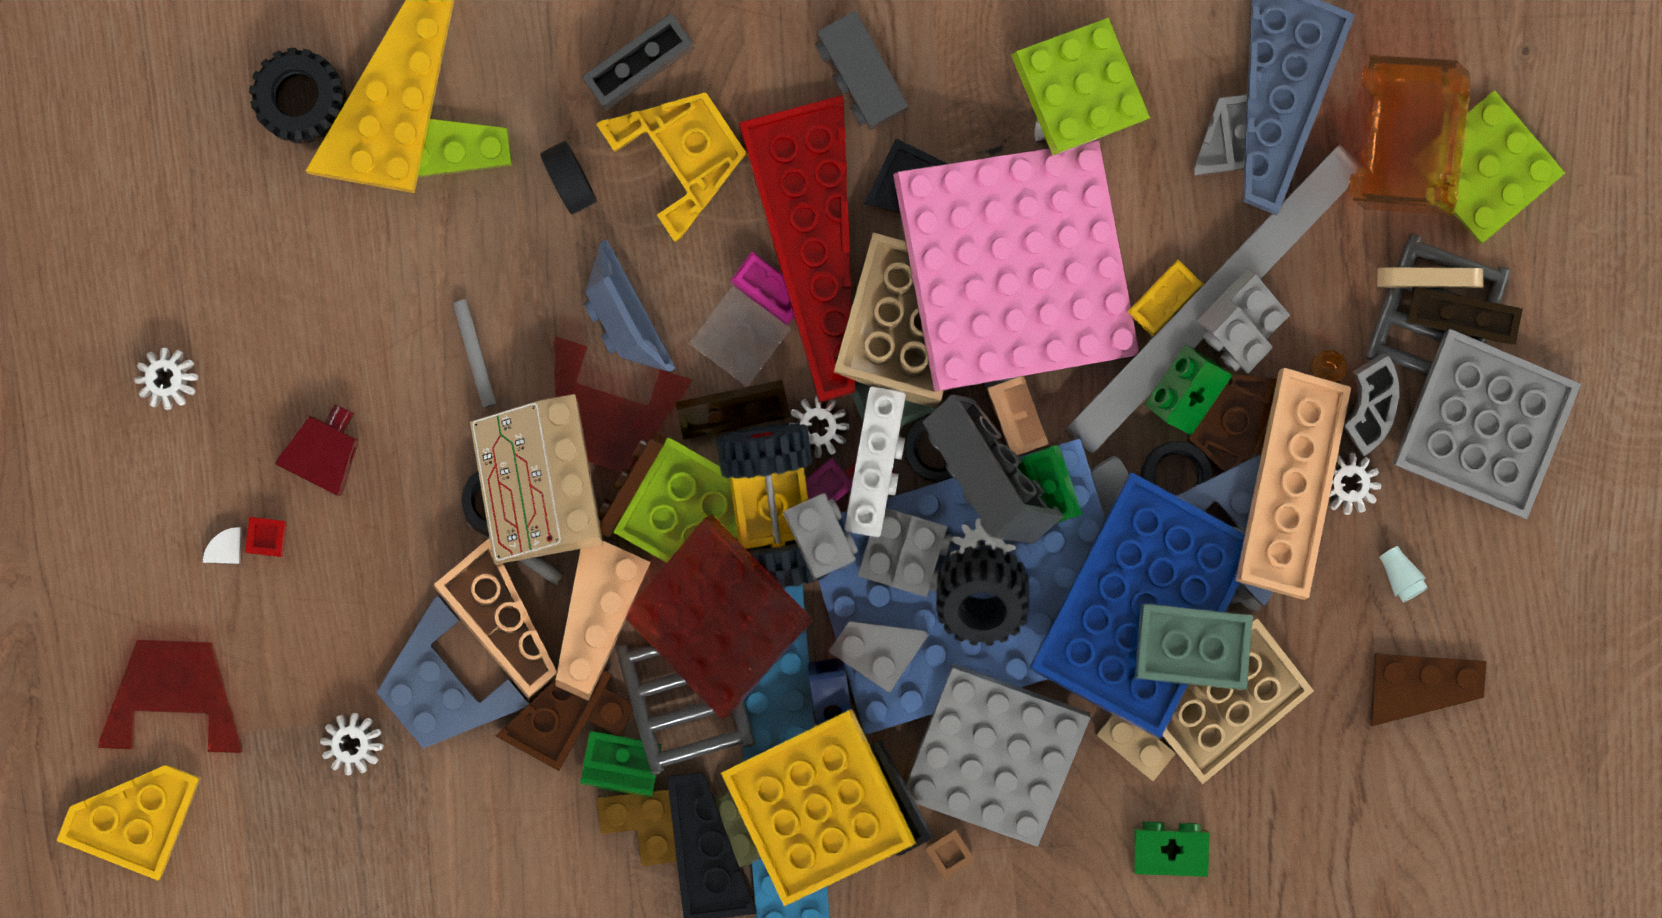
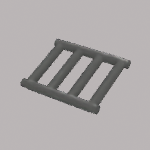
[1365,233,1511,375]
[616,618,756,775]

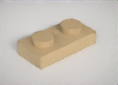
[1096,714,1176,781]

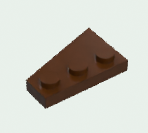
[1370,653,1486,726]
[495,669,612,771]

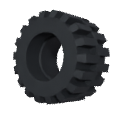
[249,48,346,144]
[936,545,1029,646]

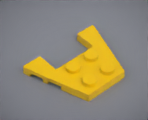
[596,92,747,243]

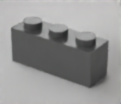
[815,11,909,131]
[582,13,694,111]

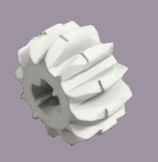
[134,348,198,410]
[789,396,849,458]
[1329,453,1381,515]
[320,713,383,775]

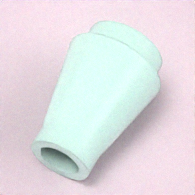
[1379,546,1428,603]

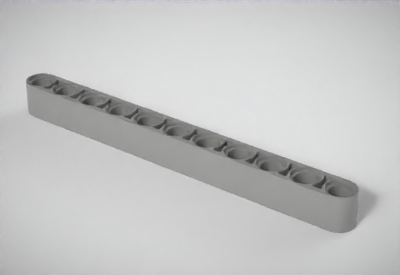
[1065,144,1365,454]

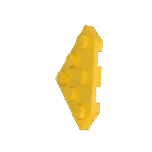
[56,765,201,881]

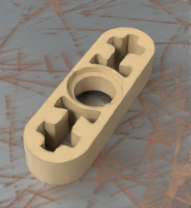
[1377,267,1483,288]

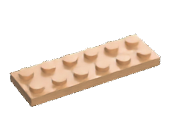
[1235,368,1351,600]

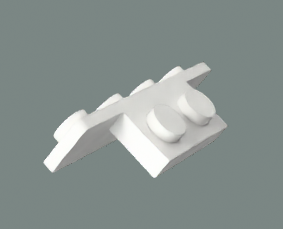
[845,387,906,537]

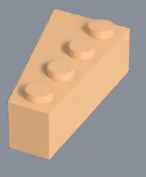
[434,538,557,699]
[555,540,651,701]

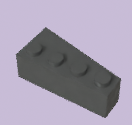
[922,394,1064,544]

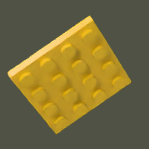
[721,710,916,906]

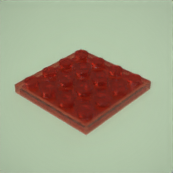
[626,514,813,720]

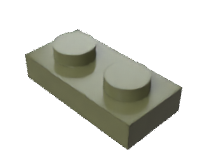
[714,791,761,868]

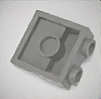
[1197,268,1290,373]
[858,508,953,597]

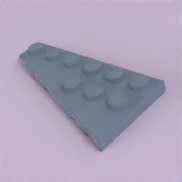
[1242,0,1356,215]

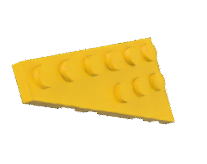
[306,0,455,193]

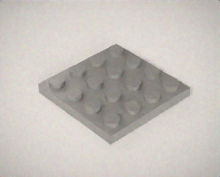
[1392,329,1581,519]
[905,664,1091,847]

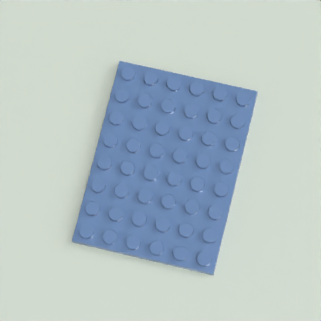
[818,439,1106,735]

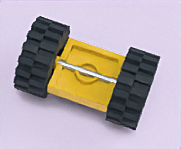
[716,423,828,591]

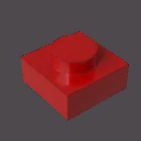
[245,517,287,557]

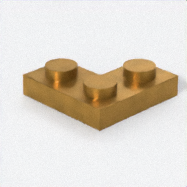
[597,789,677,866]

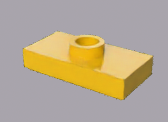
[1127,259,1204,337]

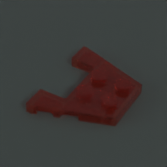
[554,337,692,472]
[98,640,243,753]

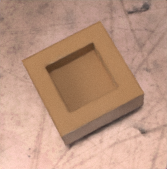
[925,828,975,880]

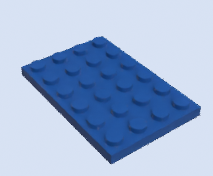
[1028,472,1245,738]

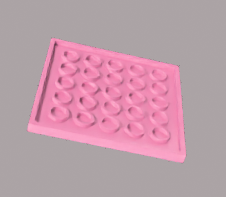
[893,141,1139,392]

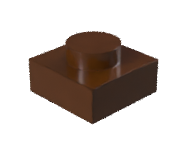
[588,687,633,736]

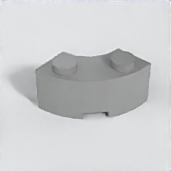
[1344,353,1400,456]

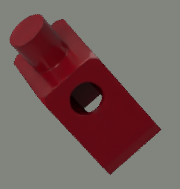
[275,404,359,496]

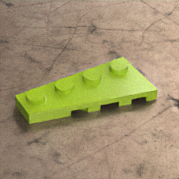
[418,119,512,177]

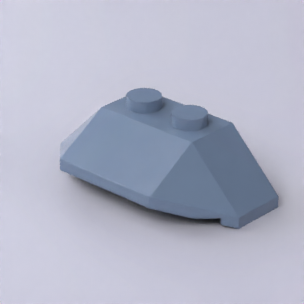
[583,239,677,373]

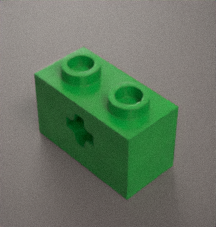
[1144,344,1233,435]
[1132,821,1210,877]

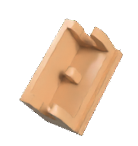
[986,376,1049,456]

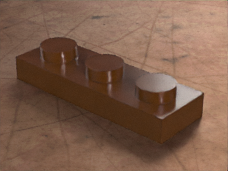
[598,431,667,538]

